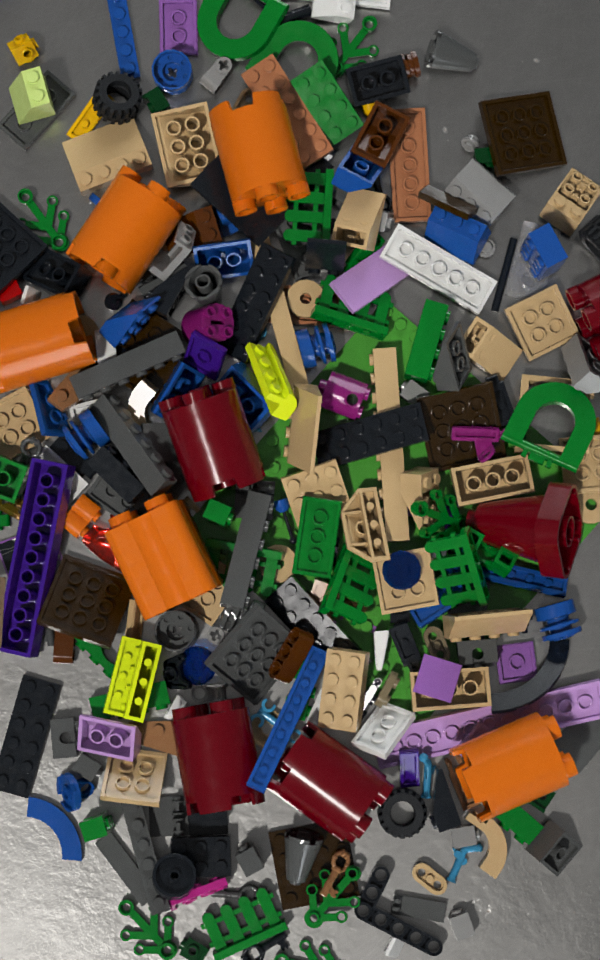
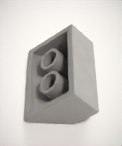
[444,158,517,227]
[561,333,600,394]

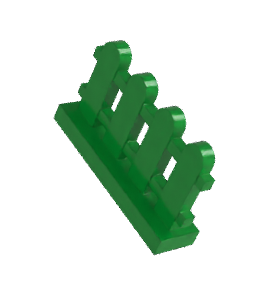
[283,169,334,245]
[310,275,394,341]
[425,526,490,609]
[205,537,285,597]
[318,542,377,626]
[200,887,288,960]

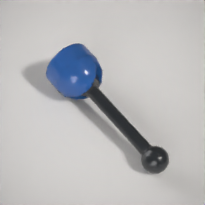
[274,498,297,544]

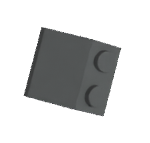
[525,819,582,877]

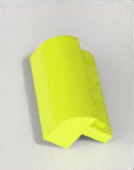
[245,342,297,421]
[103,636,162,723]

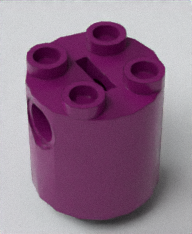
[181,303,234,342]
[318,371,371,420]

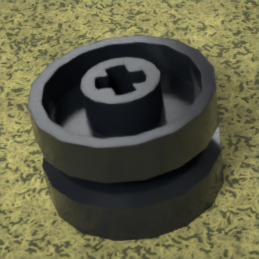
[152,853,196,901]

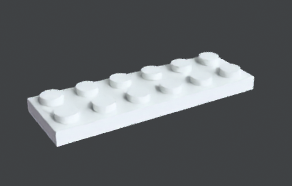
[379,223,498,315]

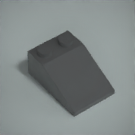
[433,321,472,391]

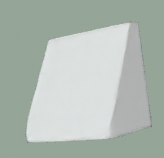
[20,285,41,305]
[384,936,405,958]

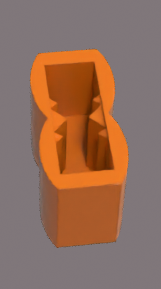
[64,494,102,539]

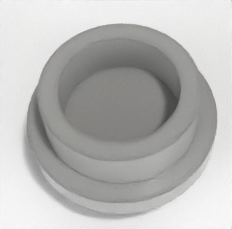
[461,134,480,152]
[479,239,495,258]

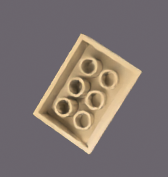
[151,101,219,188]
[62,118,154,196]
[283,383,322,474]
[442,607,533,642]

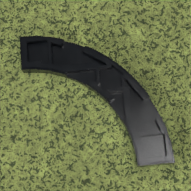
[491,639,569,714]

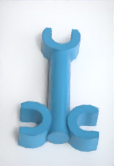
[251,698,301,743]

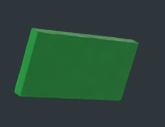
[292,496,342,579]

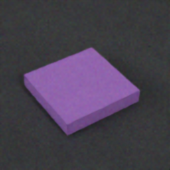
[496,641,537,685]
[413,654,462,703]

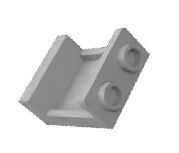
[149,221,196,281]

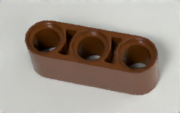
[269,627,314,684]
[53,631,76,664]

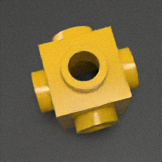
[6,33,39,66]

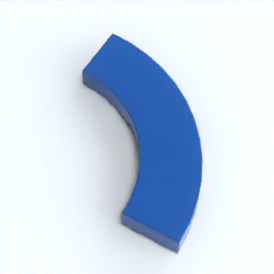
[27,796,82,861]

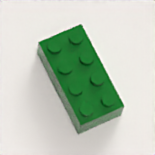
[290,60,364,146]
[403,299,451,384]
[0,455,30,504]

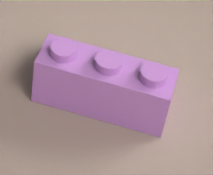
[77,714,142,762]

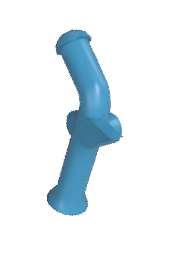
[419,753,436,799]
[446,843,483,884]

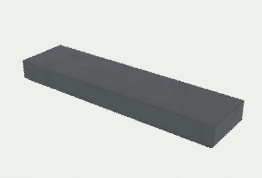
[95,831,147,906]

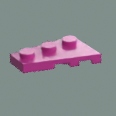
[169,877,228,912]

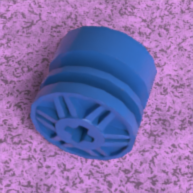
[152,49,193,95]
[294,322,336,370]
[61,408,112,460]
[534,599,582,642]

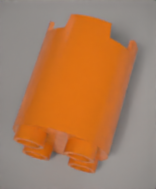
[209,90,311,217]
[66,165,186,294]
[0,291,97,394]
[448,712,578,823]

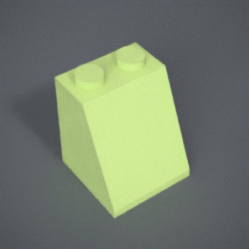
[9,66,56,125]

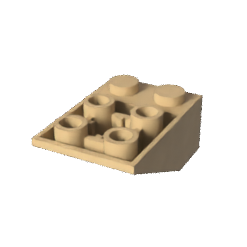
[539,167,600,237]
[331,189,387,251]
[464,316,523,381]
[400,466,441,530]

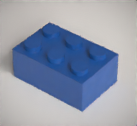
[211,361,271,432]

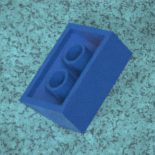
[331,144,384,192]
[424,206,491,266]
[193,238,253,279]
[150,360,205,418]

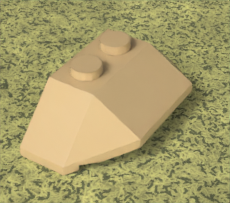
[340,487,390,562]

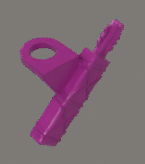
[451,425,505,463]

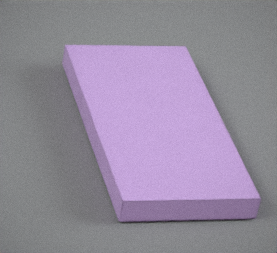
[329,246,410,315]

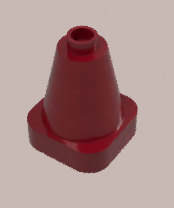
[466,482,583,579]

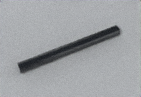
[491,237,518,313]

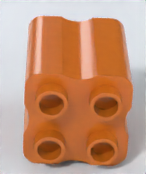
[104,493,224,621]

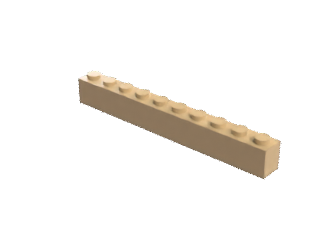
[369,347,410,543]

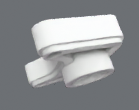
[163,694,187,720]

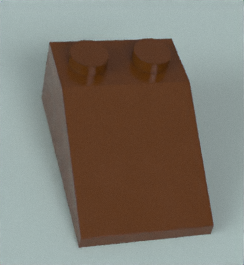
[350,100,411,169]
[166,205,225,259]

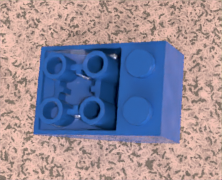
[99,296,161,348]

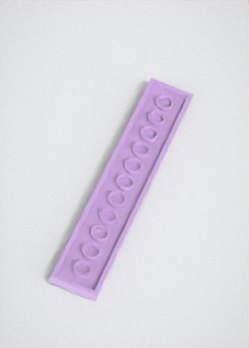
[376,678,600,770]

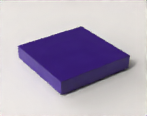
[183,330,228,381]

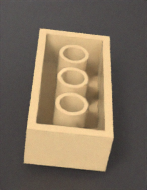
[449,454,535,508]
[317,647,370,733]
[409,666,492,712]

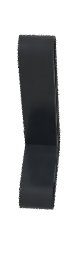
[354,864,443,956]

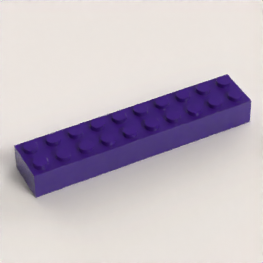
[0,458,76,658]

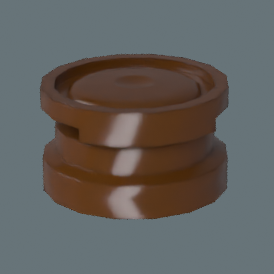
[400,51,421,80]

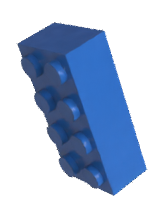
[520,223,568,281]

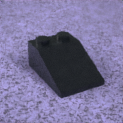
[305,238,347,277]
[22,249,93,297]
[145,263,195,321]
[429,766,462,833]

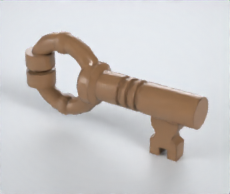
[319,849,351,898]

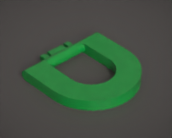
[197,0,289,61]
[245,20,339,79]
[501,382,596,473]

